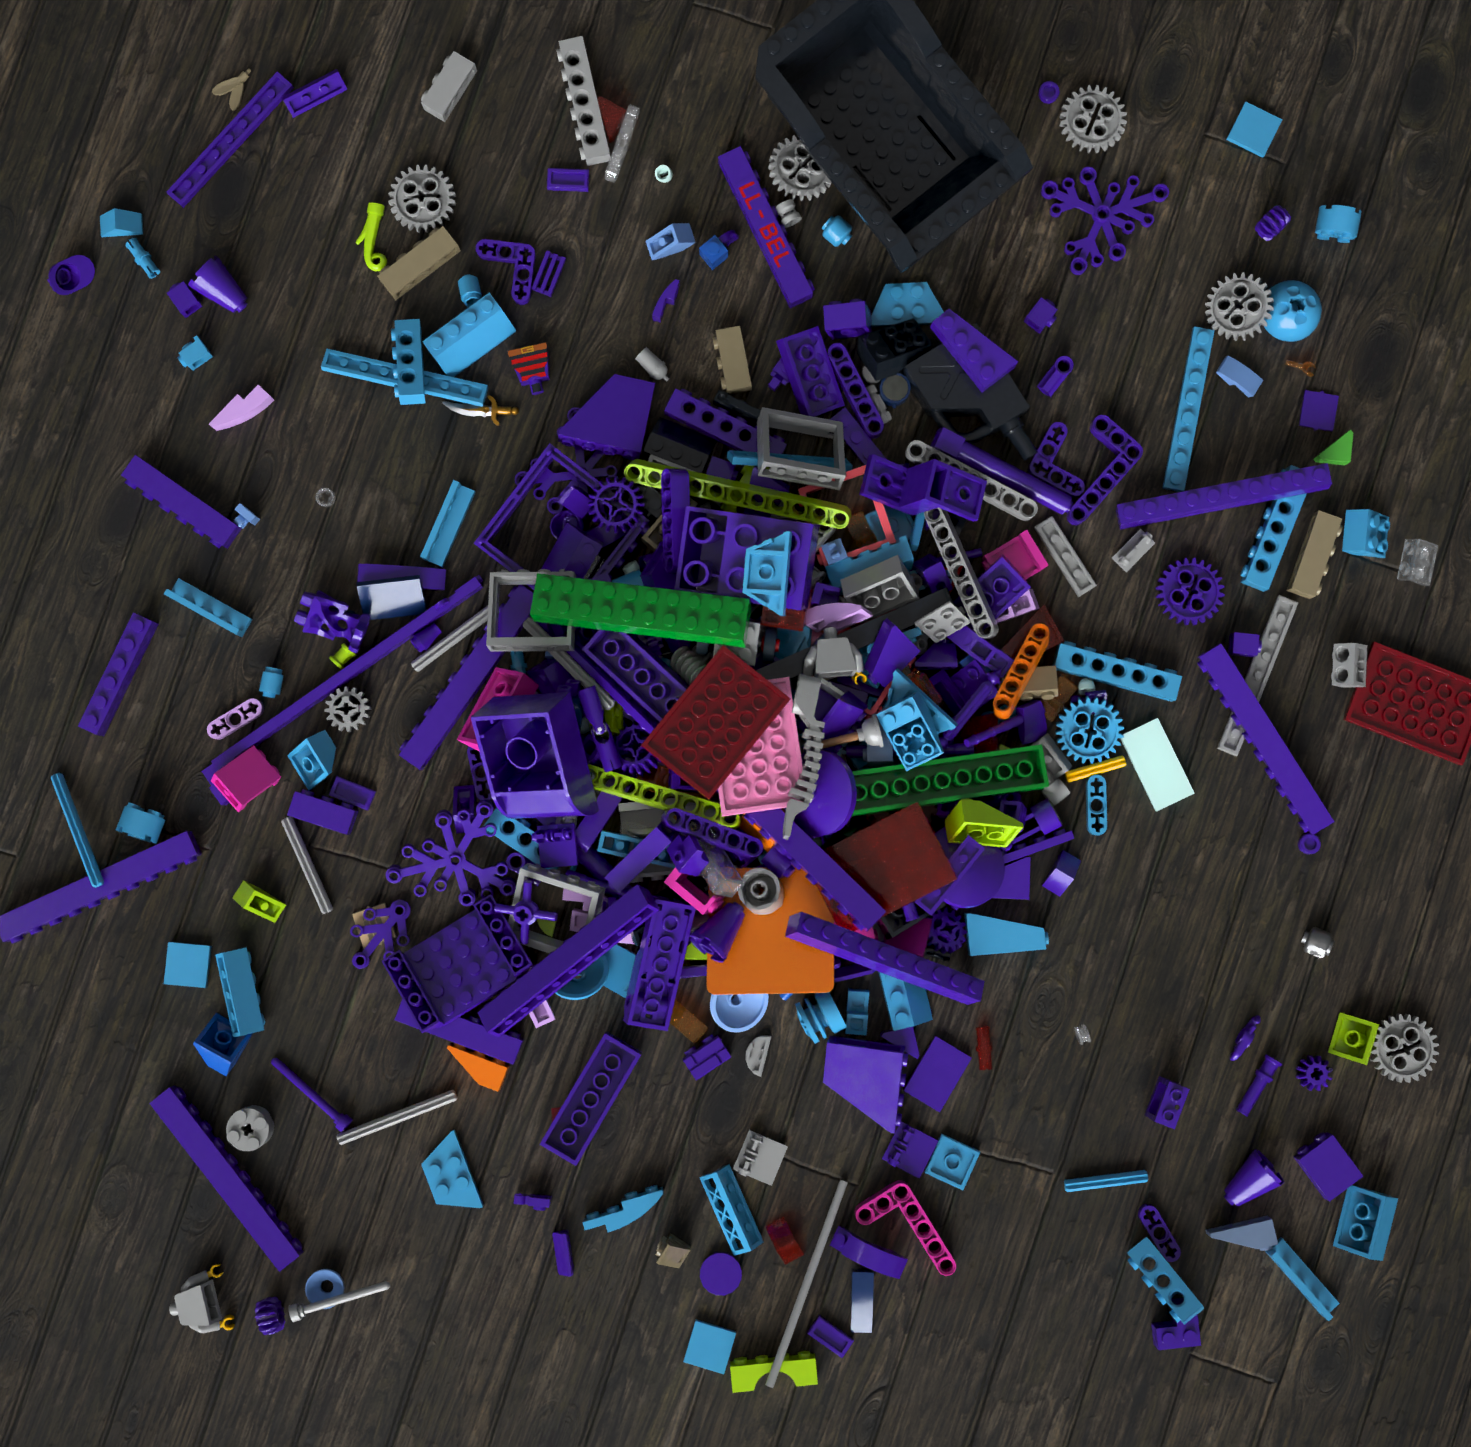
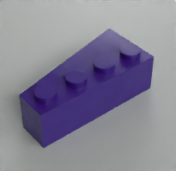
[930,309,1018,393]

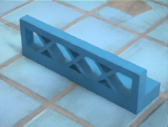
[420,480,476,568]
[164,578,253,637]
[699,1164,764,1256]
[1265,1237,1340,1321]

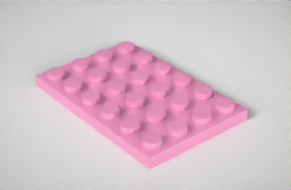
[718,677,806,817]

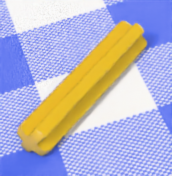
[1065,756,1126,782]

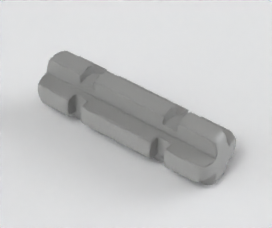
[866,385,892,424]

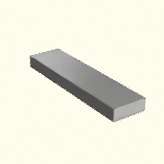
[1034,516,1097,597]

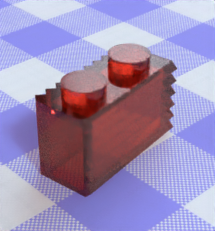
[760,606,807,631]

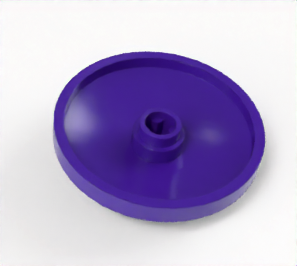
[784,750,857,836]
[921,827,1005,908]

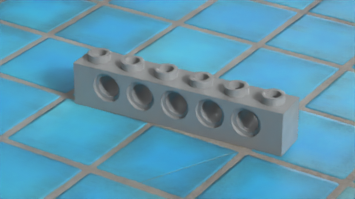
[556,36,611,166]

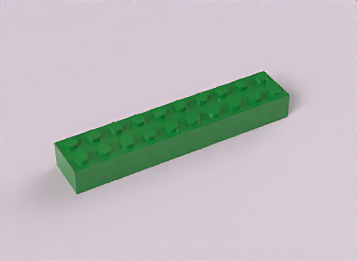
[530,573,752,648]
[851,744,1049,817]

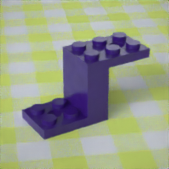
[859,454,987,522]

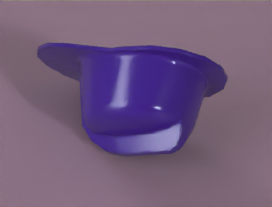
[47,255,95,295]

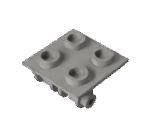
[914,601,971,643]
[733,1130,788,1186]

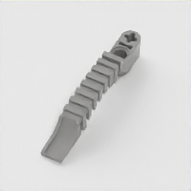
[783,674,825,840]

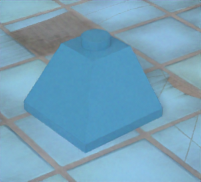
[287,730,336,791]

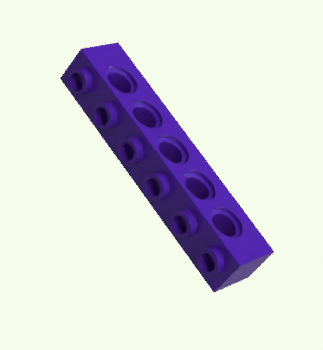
[664,388,787,454]

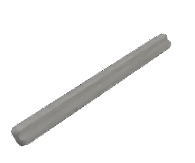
[523,617,615,710]
[337,1090,457,1145]

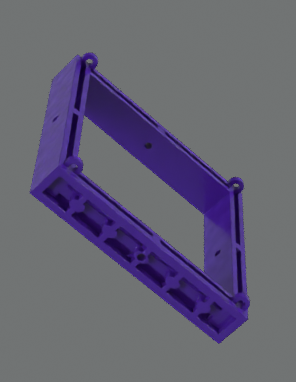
[474,443,651,590]

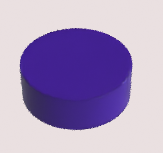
[1038,81,1060,104]
[1298,833,1321,854]

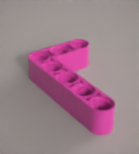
[855,1180,956,1276]

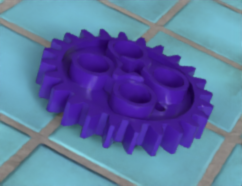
[1155,558,1225,626]

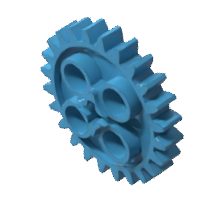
[1055,696,1124,764]

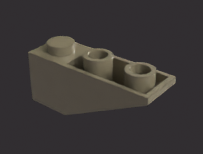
[655,1233,691,1268]

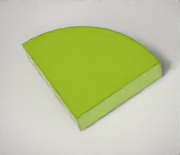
[537,918,557,937]

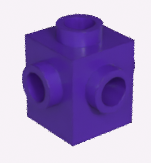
[582,733,607,768]

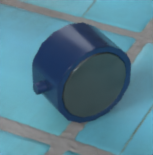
[879,373,911,409]

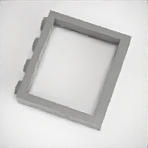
[757,407,846,490]
[486,569,577,652]
[508,863,606,953]

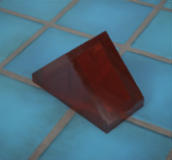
[597,96,627,143]
[765,1216,804,1265]

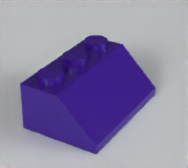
[541,522,604,579]
[802,690,868,754]

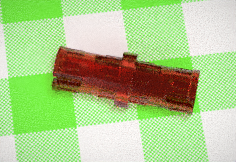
[976,1026,993,1070]

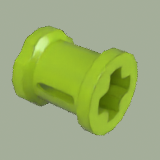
[329,643,357,670]

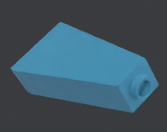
[964,913,1049,956]

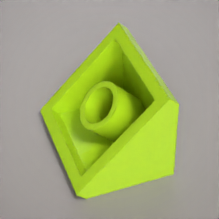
[1328,1012,1379,1065]

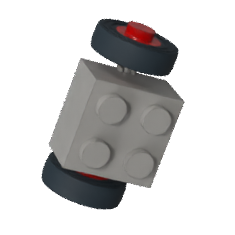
[696,620,780,666]

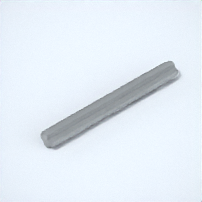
[411,605,488,672]
[281,816,333,914]

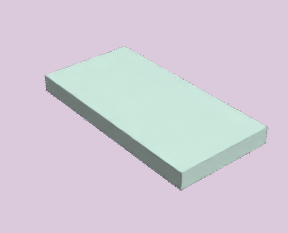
[1120,718,1194,811]

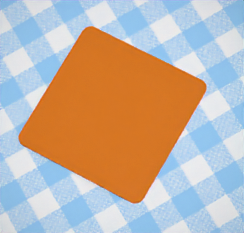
[707,867,834,995]

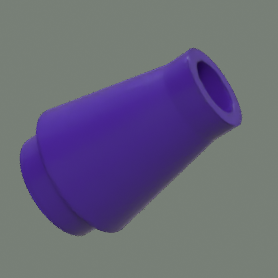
[410,623,442,653]

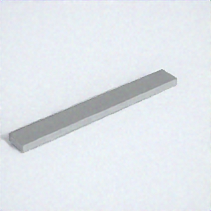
[1217,595,1299,756]

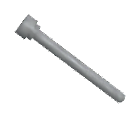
[289,1281,390,1322]

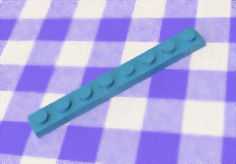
[1162,326,1215,492]
[321,349,488,407]

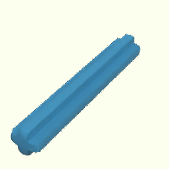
[1064,1170,1148,1192]

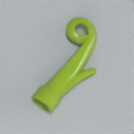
[356,202,387,271]

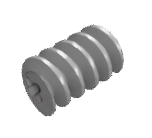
[670,646,706,685]

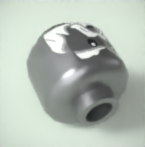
[1301,927,1335,958]

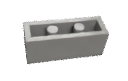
[421,51,477,122]

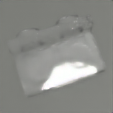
[1397,539,1438,586]

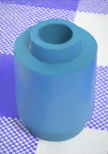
[458,274,482,307]
[259,667,284,698]

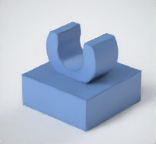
[233,503,260,529]
[821,538,848,565]

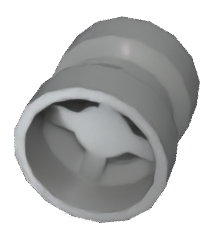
[775,199,802,228]

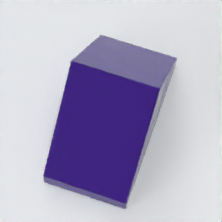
[1042,850,1081,897]
[880,1027,920,1059]

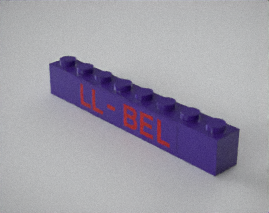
[718,146,815,309]

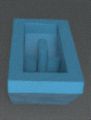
[100,208,143,237]

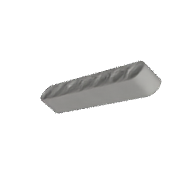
[905,440,1038,521]
[924,507,999,639]

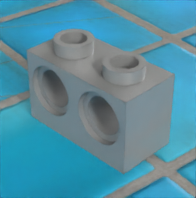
[1331,643,1368,688]

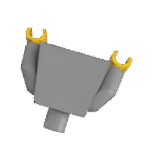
[803,627,867,685]
[169,1264,235,1333]

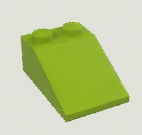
[945,798,1024,847]

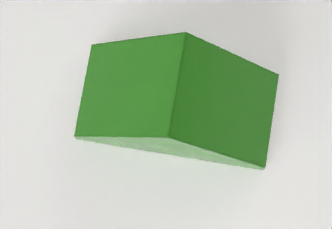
[1313,430,1353,466]

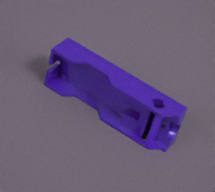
[623,894,696,1031]

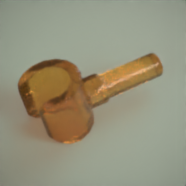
[1285,360,1316,377]

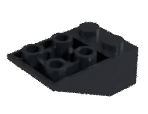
[857,318,933,381]

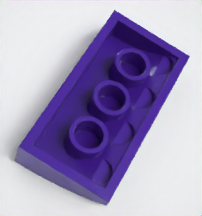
[776,326,845,417]
[953,555,1031,630]

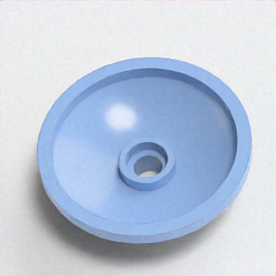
[710,994,769,1032]

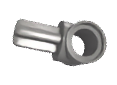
[1042,772,1070,807]

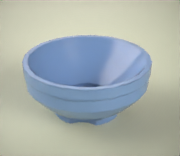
[305,1269,345,1309]

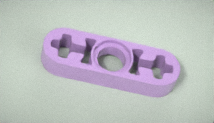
[207,699,264,740]

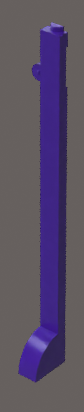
[201,575,483,806]

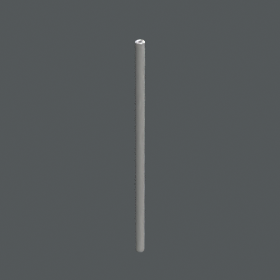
[765,1180,848,1388]

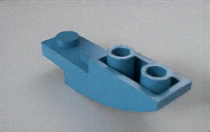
[583,1185,664,1232]

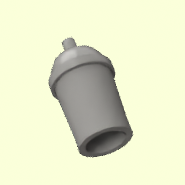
[635,347,669,382]

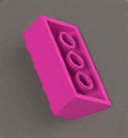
[457,667,539,752]

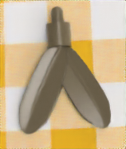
[212,68,251,111]

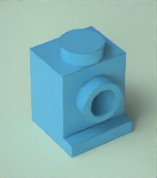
[177,335,213,370]

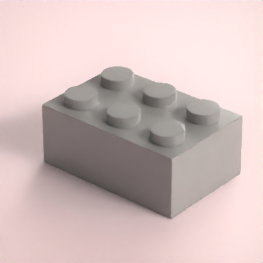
[840,555,919,623]

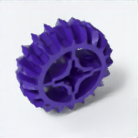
[587,476,645,534]
[613,721,661,777]

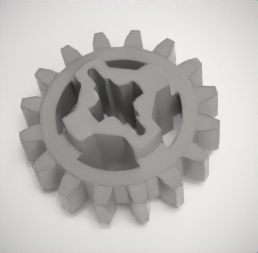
[324,686,371,732]

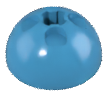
[1264,280,1322,342]

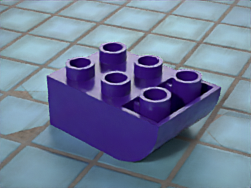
[675,506,820,610]
[471,692,599,819]

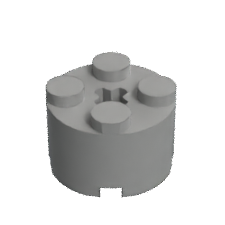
[738,868,784,915]
[226,1105,274,1151]

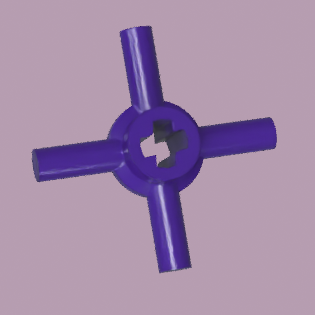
[494,880,558,944]

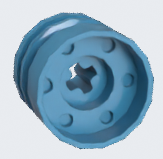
[795,992,847,1044]

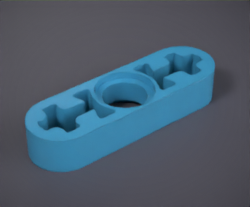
[1086,775,1107,835]

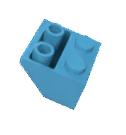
[1342,509,1390,558]

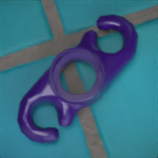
[1230,1015,1261,1061]

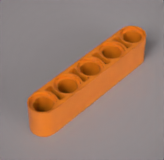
[993,623,1049,719]

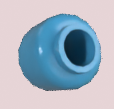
[822,215,852,247]

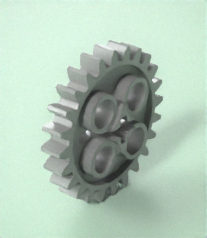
[1059,85,1127,153]
[768,135,832,201]
[388,165,456,233]
[1205,272,1274,341]
[1370,1013,1439,1083]

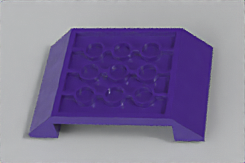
[382,894,533,1033]

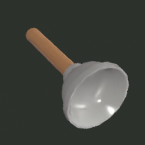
[821,714,884,749]

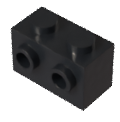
[625,483,662,520]

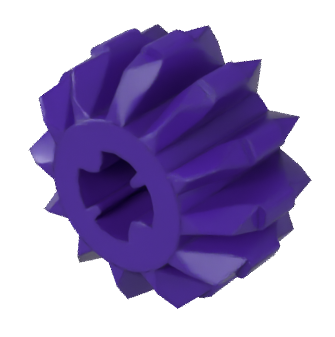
[1255,205,1291,241]
[1296,1055,1333,1091]
[255,1297,286,1335]

